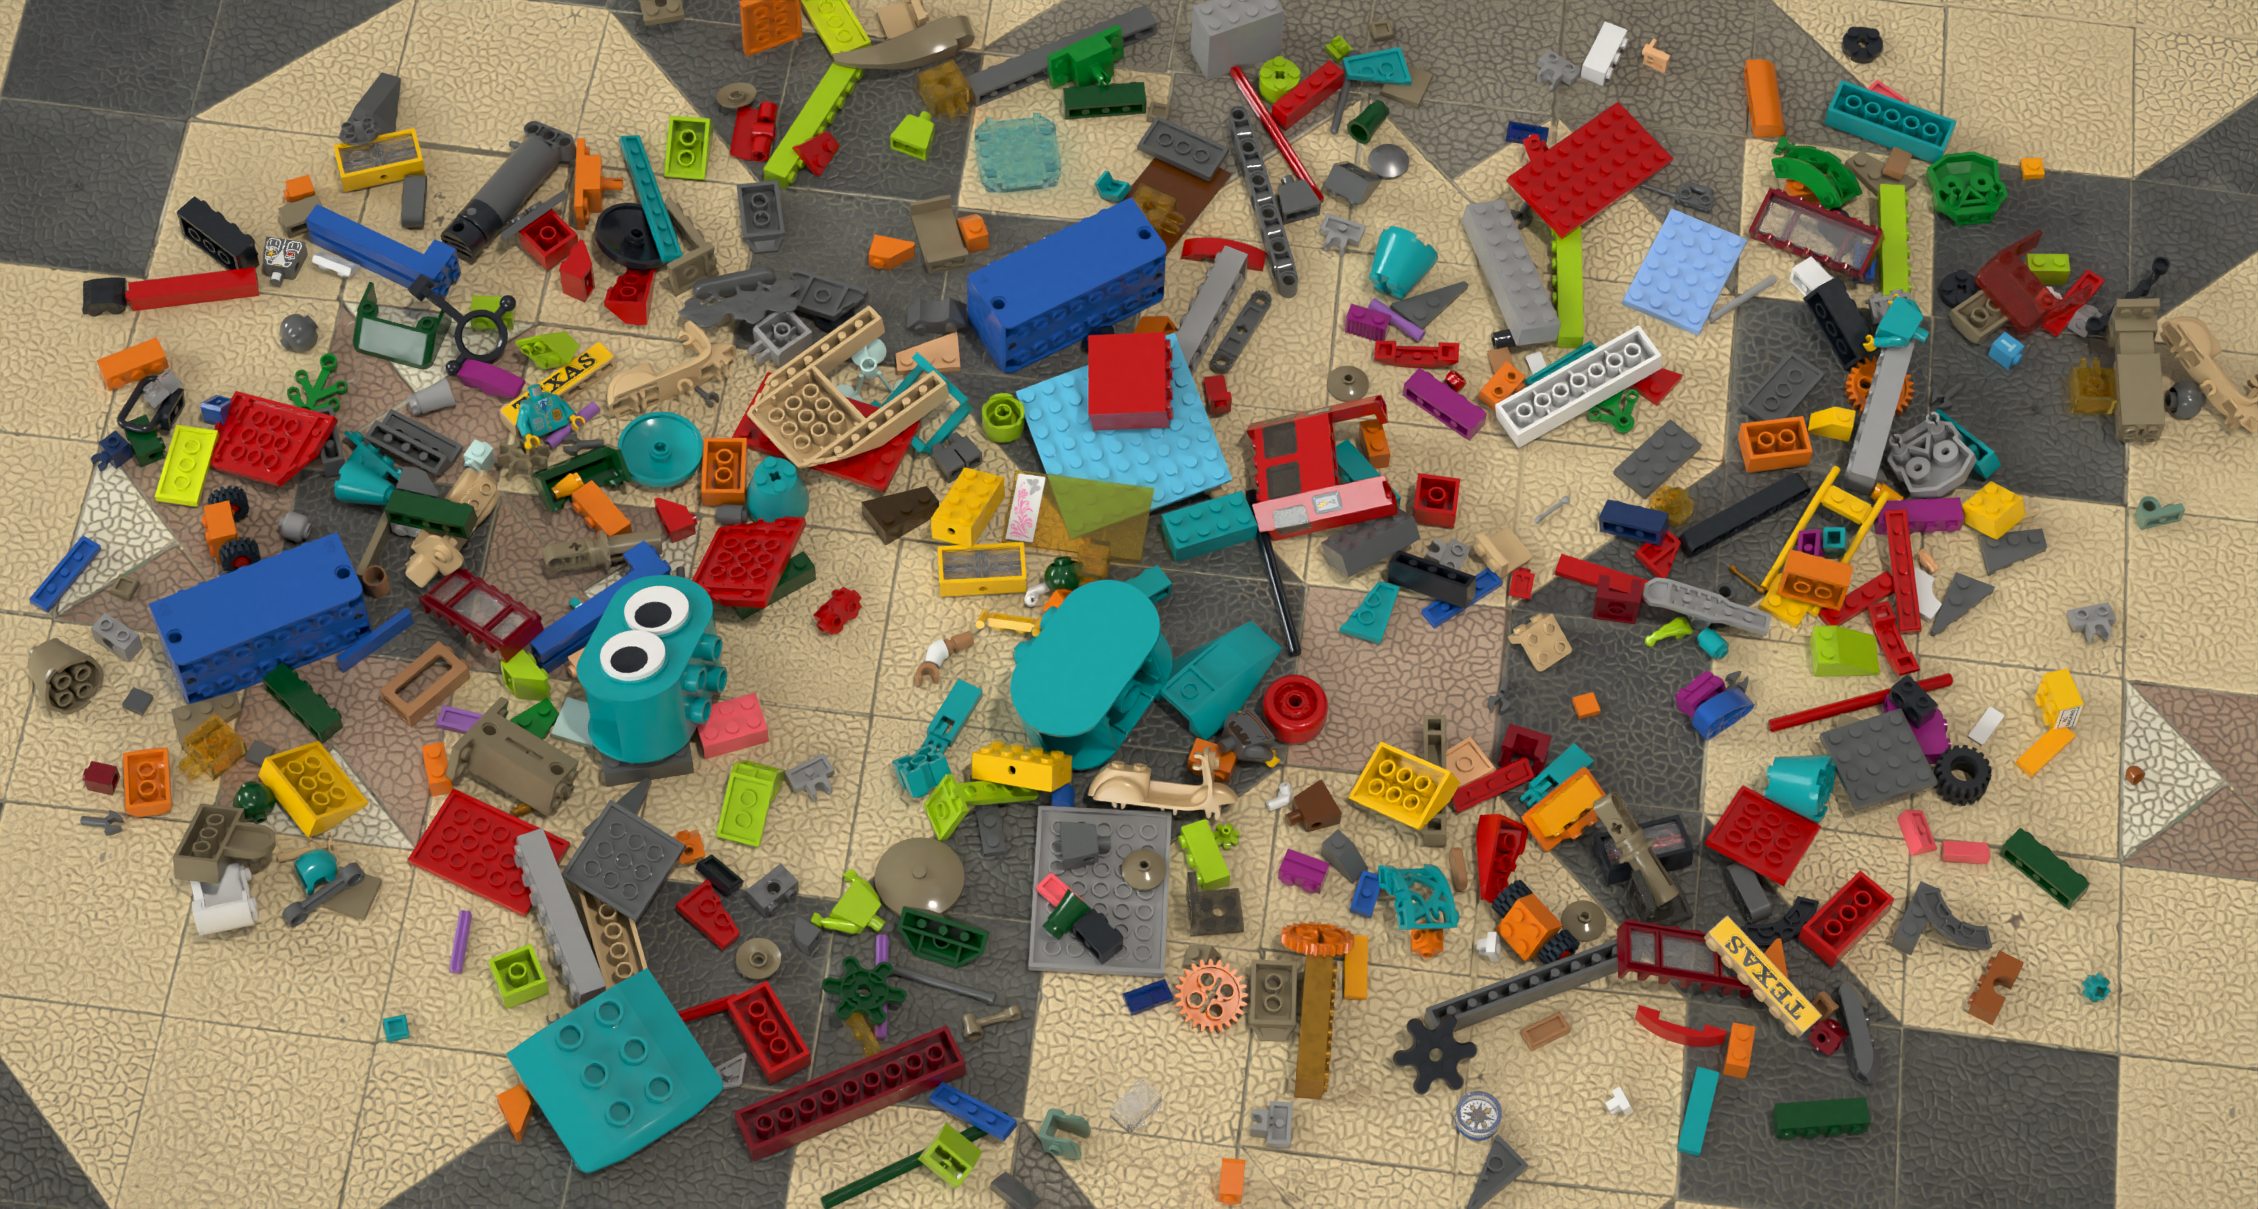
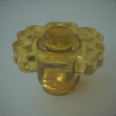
[1650,485,1694,526]

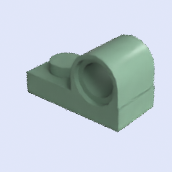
[2135,496,2185,530]

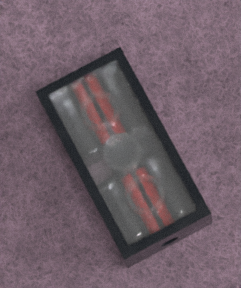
[1593,814,1694,885]

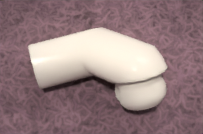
[1024,582,1050,607]
[1266,782,1293,811]

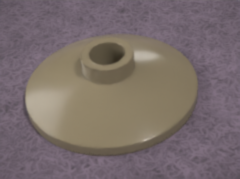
[716,83,757,108]
[1327,366,1369,402]
[1121,849,1166,891]
[1561,900,1606,942]
[736,938,781,980]

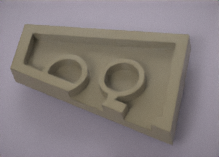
[1845,151,1917,196]
[171,691,243,750]

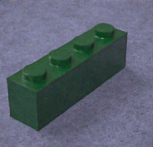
[1063,82,1147,120]
[384,489,478,539]
[732,551,816,620]
[262,662,343,744]
[2000,828,2090,910]
[1772,1097,1870,1140]

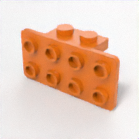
[1521,767,1606,851]

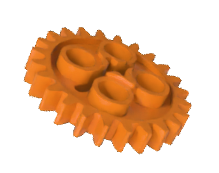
[1845,356,1914,419]
[1281,921,1355,957]
[1174,959,1248,1033]

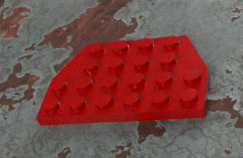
[210,391,338,487]
[692,517,807,608]

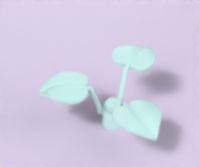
[836,338,915,402]

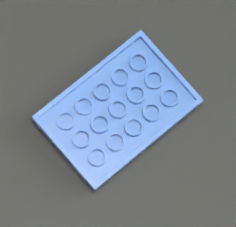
[1622,208,1747,336]

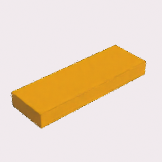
[2015,727,2076,778]
[1344,935,1368,1000]

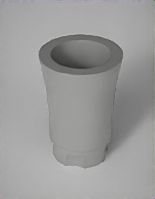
[407,377,456,416]

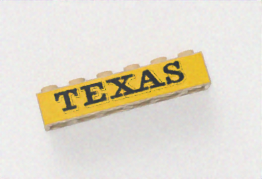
[499,340,617,436]
[1704,915,1822,1038]

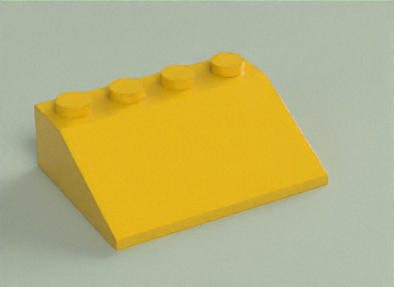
[258,740,369,838]
[1348,741,1461,831]

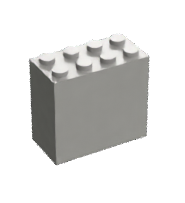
[1190,0,1284,80]

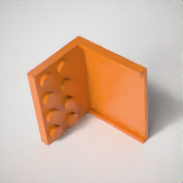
[739,0,803,57]

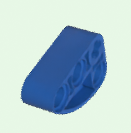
[1692,688,1755,741]

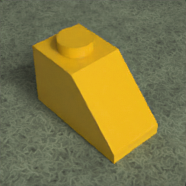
[1807,407,1856,442]

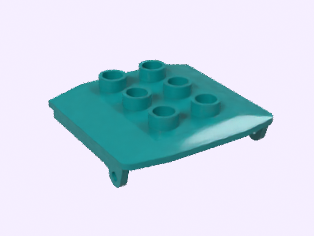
[506,968,723,1173]

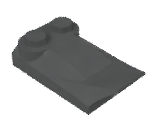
[737,180,785,254]

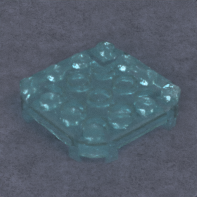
[975,113,1061,193]

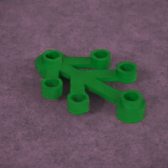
[287,353,348,412]
[1589,390,1639,434]

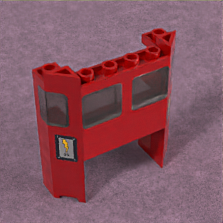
[1246,394,1398,541]

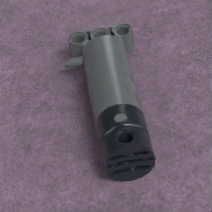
[440,121,576,262]

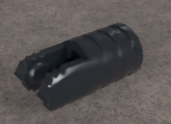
[1491,329,1517,349]

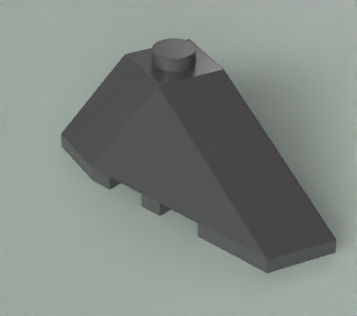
[348,72,401,135]

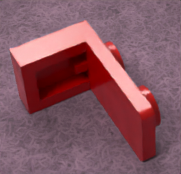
[1203,375,1232,415]

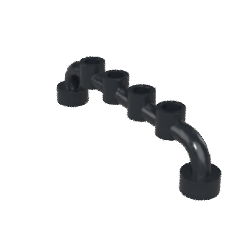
[2085,257,2170,335]

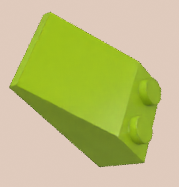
[664,116,714,180]
[1810,626,1880,677]

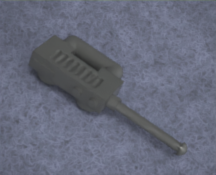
[1640,181,1715,214]

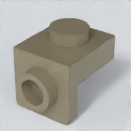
[1183,945,1222,969]

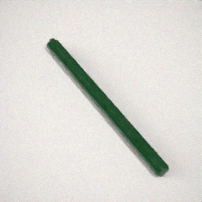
[820,1112,1009,1209]

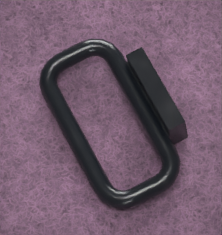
[116,375,185,433]

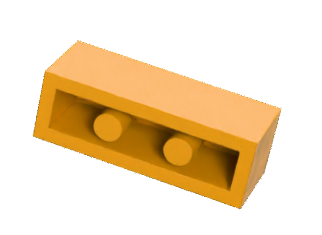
[1530,774,1602,837]

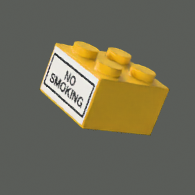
[2035,668,2084,729]

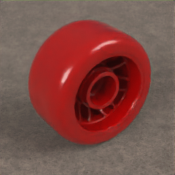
[1261,675,1328,744]

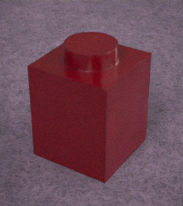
[83,761,120,796]

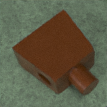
[1285,779,1342,832]

